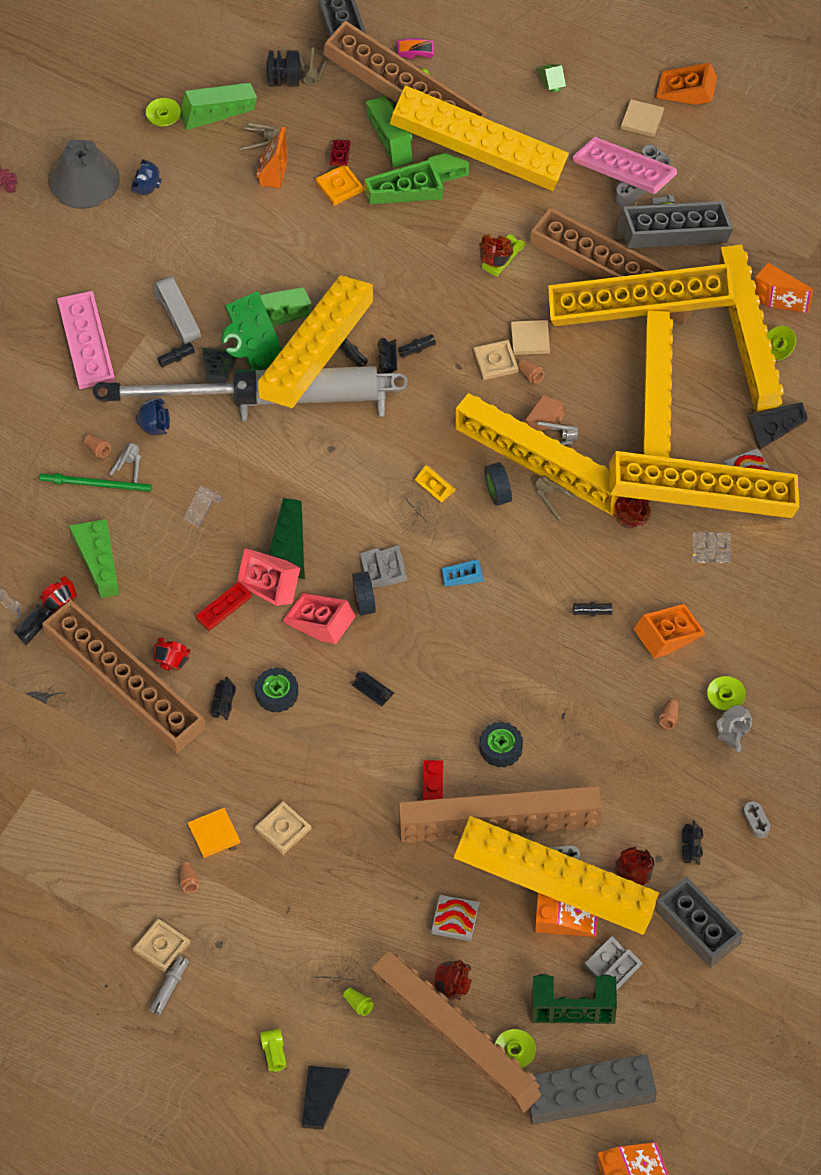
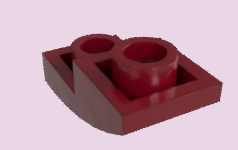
[330,140,351,166]

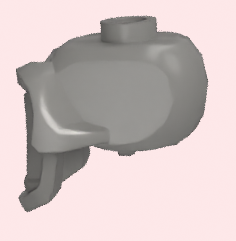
[716,705,752,753]

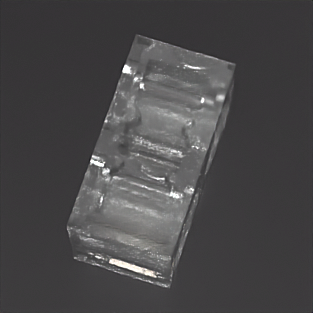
[691,532,732,563]

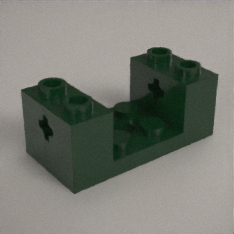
[532,974,617,1024]

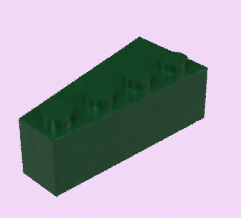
[268,498,305,579]

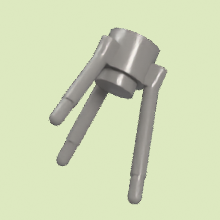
[537,422,578,445]
[109,443,141,483]

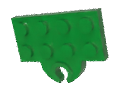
[220,291,282,370]

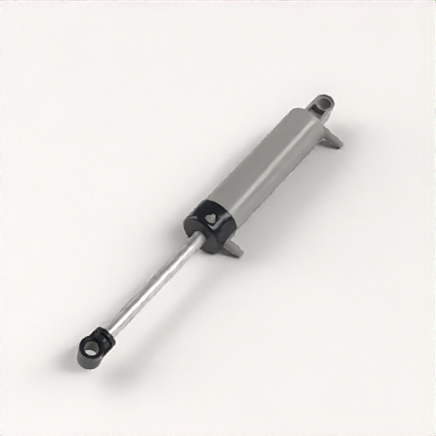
[93,366,407,421]

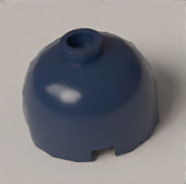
[131,159,162,195]
[136,398,170,435]

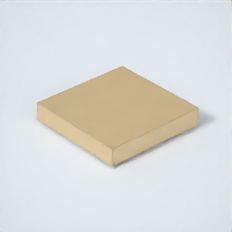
[621,99,664,138]
[511,320,550,355]
[473,340,518,380]
[255,801,312,855]
[133,918,191,973]

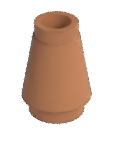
[518,359,545,384]
[84,434,111,458]
[659,699,679,729]
[180,862,200,893]

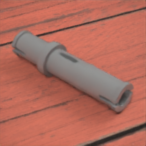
[149,956,189,1015]

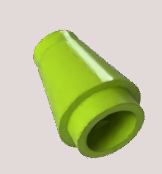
[343,988,374,1016]

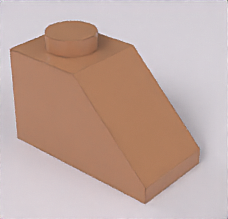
[526,395,565,431]

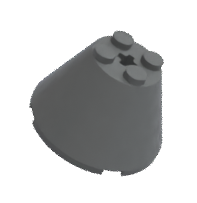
[49,140,120,209]

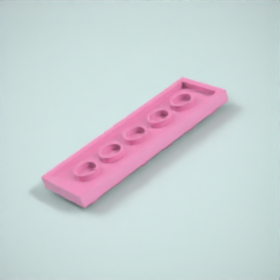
[573,137,677,194]
[57,291,115,389]

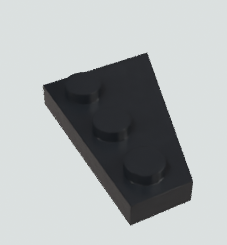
[202,348,238,383]
[748,402,808,450]
[302,1066,350,1129]

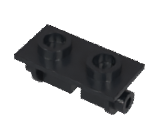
[378,338,397,374]
[14,604,51,645]
[352,671,394,707]
[210,677,236,720]
[681,820,703,865]

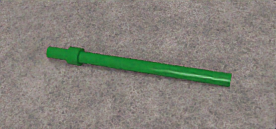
[39,473,152,492]

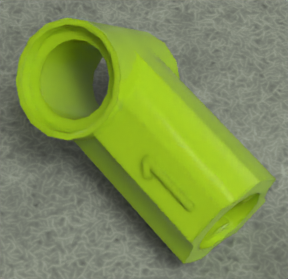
[260,1028,286,1072]

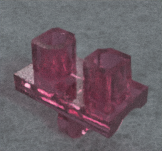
[0,165,18,193]

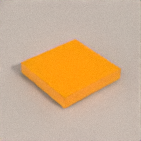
[315,166,364,206]
[188,808,240,858]

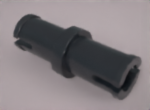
[398,334,436,358]
[339,338,368,367]
[157,342,195,368]
[573,602,612,617]

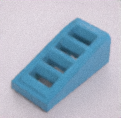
[442,559,484,587]

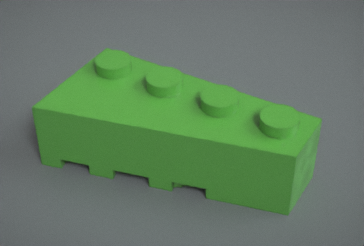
[180,83,257,130]
[366,96,413,168]
[364,159,444,204]
[235,287,312,327]
[69,519,119,598]

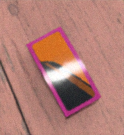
[396,39,434,59]

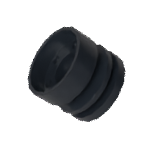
[266,50,300,87]

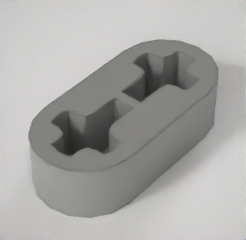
[743,801,770,839]

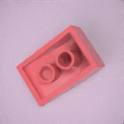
[237,548,300,606]
[283,593,356,644]

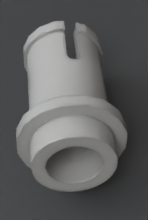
[652,194,675,205]

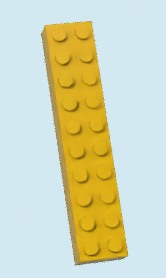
[390,85,569,191]
[719,244,784,413]
[548,263,736,326]
[258,275,373,408]
[643,311,673,458]
[456,393,624,516]
[609,451,799,518]
[453,816,659,935]

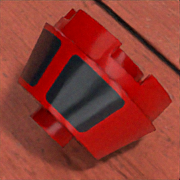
[39,576,78,612]
[153,637,191,671]

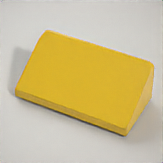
[414,465,456,502]

